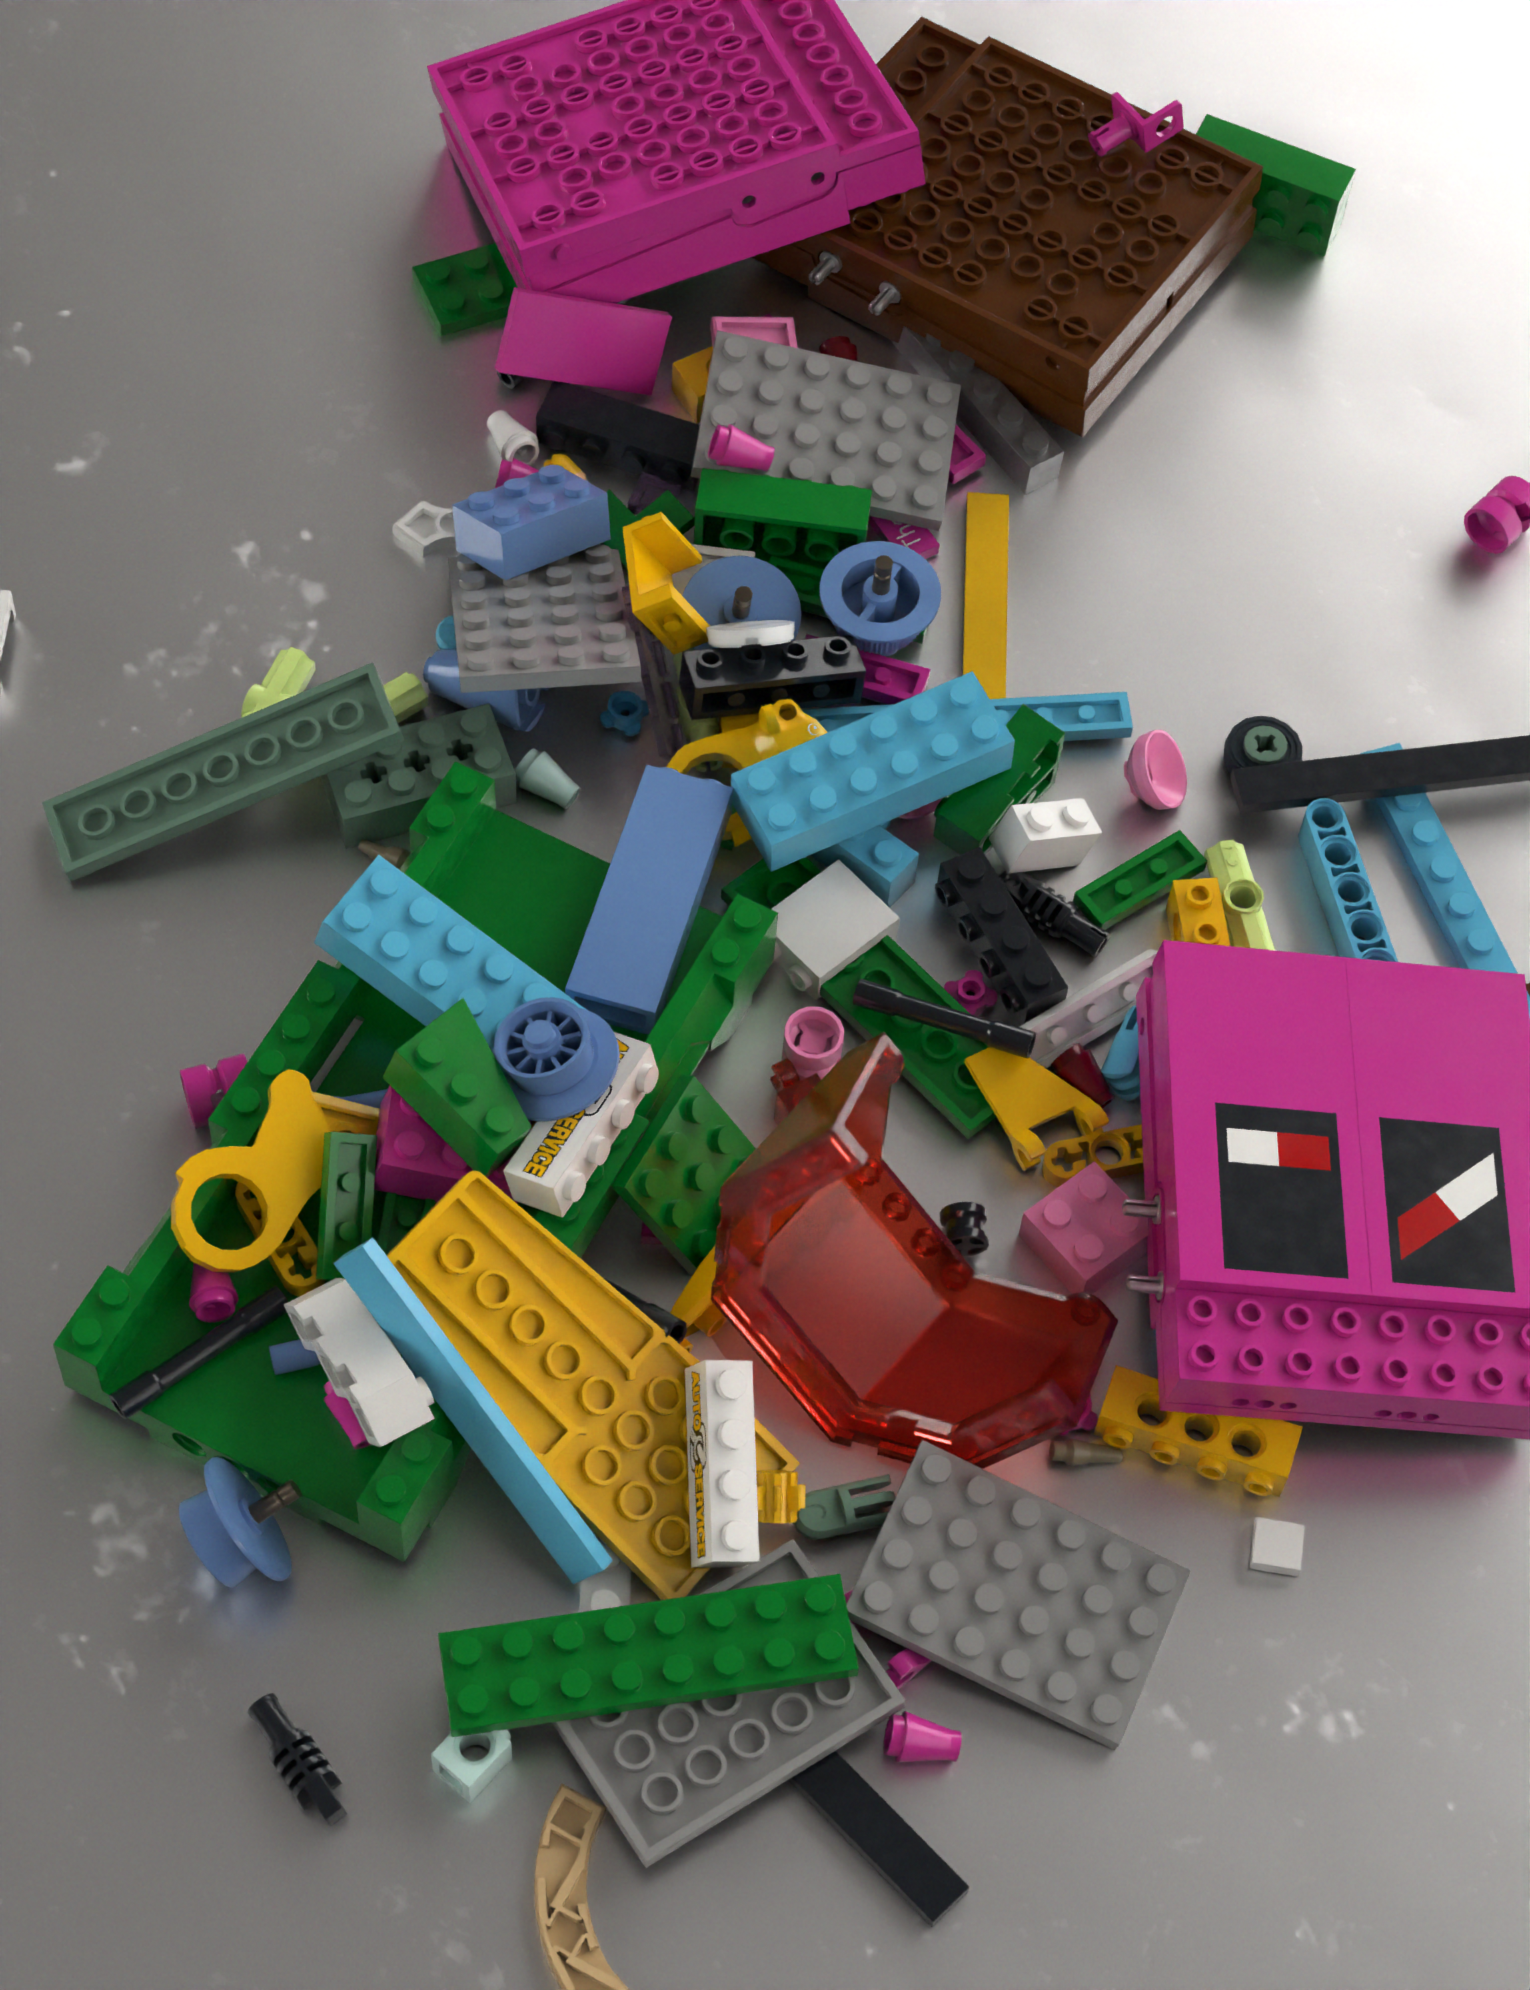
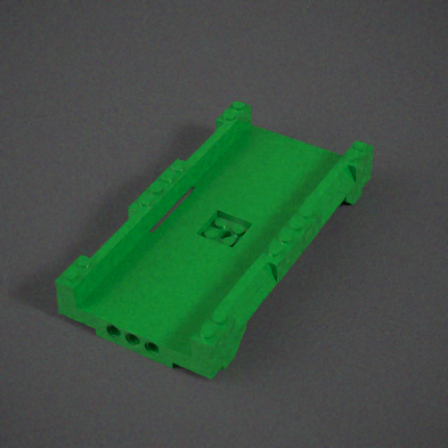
[53,761,778,1562]

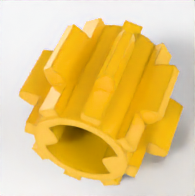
[756,1470,805,1523]

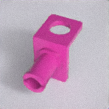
[1088,92,1184,156]

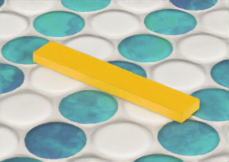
[962,492,1009,699]

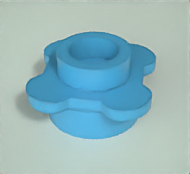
[600,691,650,736]

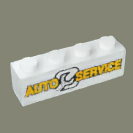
[503,1032,659,1218]
[685,1360,760,1568]

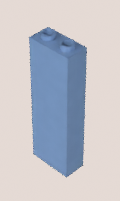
[565,764,733,1035]

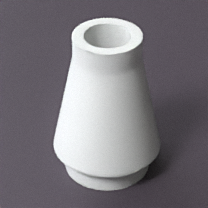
[487,410,539,465]

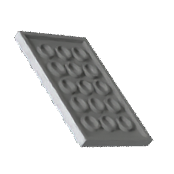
[691,330,961,531]
[448,545,641,693]
[846,1440,1191,1750]
[552,1539,906,1868]

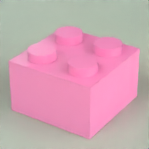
[1019,1161,1149,1303]

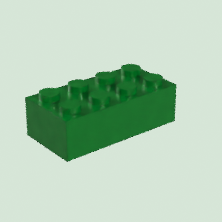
[1196,114,1356,256]
[693,468,872,570]

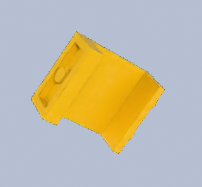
[623,512,710,655]

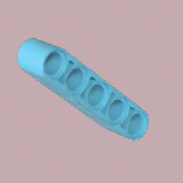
[1298,798,1398,962]

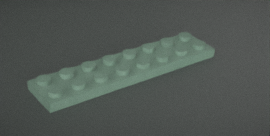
[42,662,404,882]

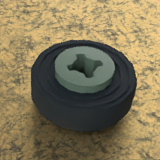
[1223,716,1303,775]

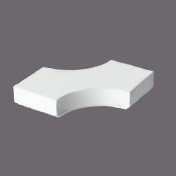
[392,500,456,558]

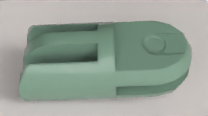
[792,1474,895,1540]

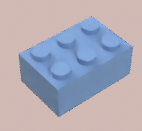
[452,465,611,581]

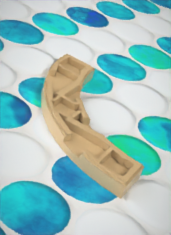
[534,1783,629,1990]

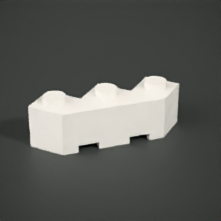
[284,1278,434,1447]

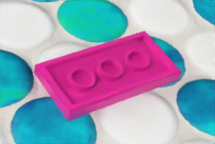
[495,287,672,396]

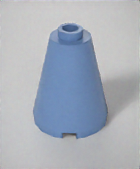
[423,649,549,732]

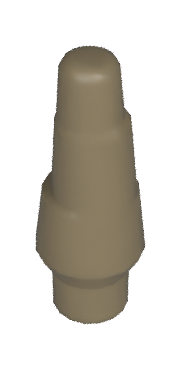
[358,839,410,869]
[1049,1438,1123,1466]

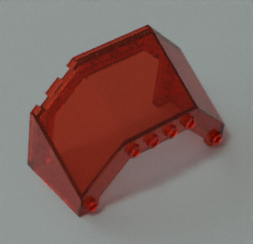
[710,1032,1118,1469]

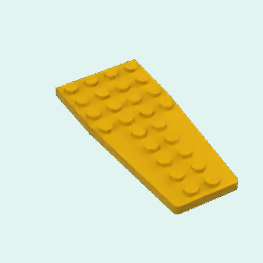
[387,1171,800,1600]

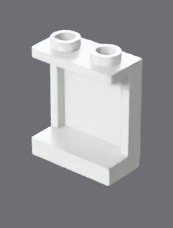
[771,859,900,1000]

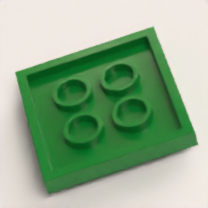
[612,1075,771,1276]

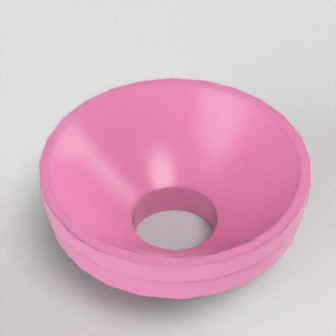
[1124,730,1187,810]

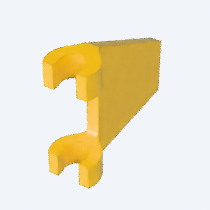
[964,1047,1109,1171]

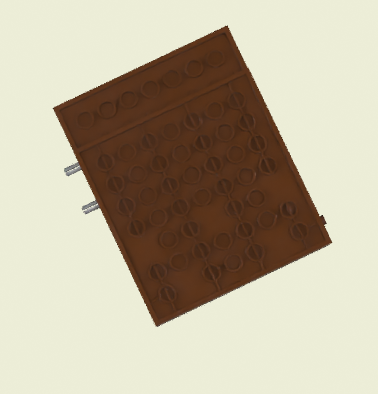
[751,16,1263,437]

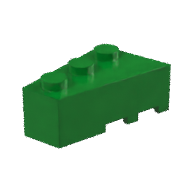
[933,704,1065,855]
[382,998,531,1178]

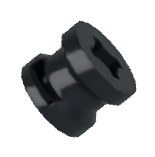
[939,1202,989,1257]

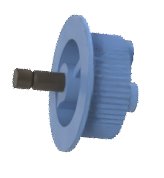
[819,541,941,656]

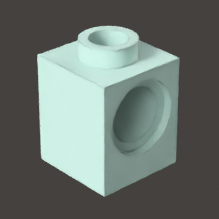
[431,1729,512,1804]

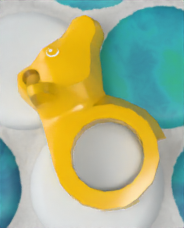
[666,699,828,847]
[171,1069,331,1273]

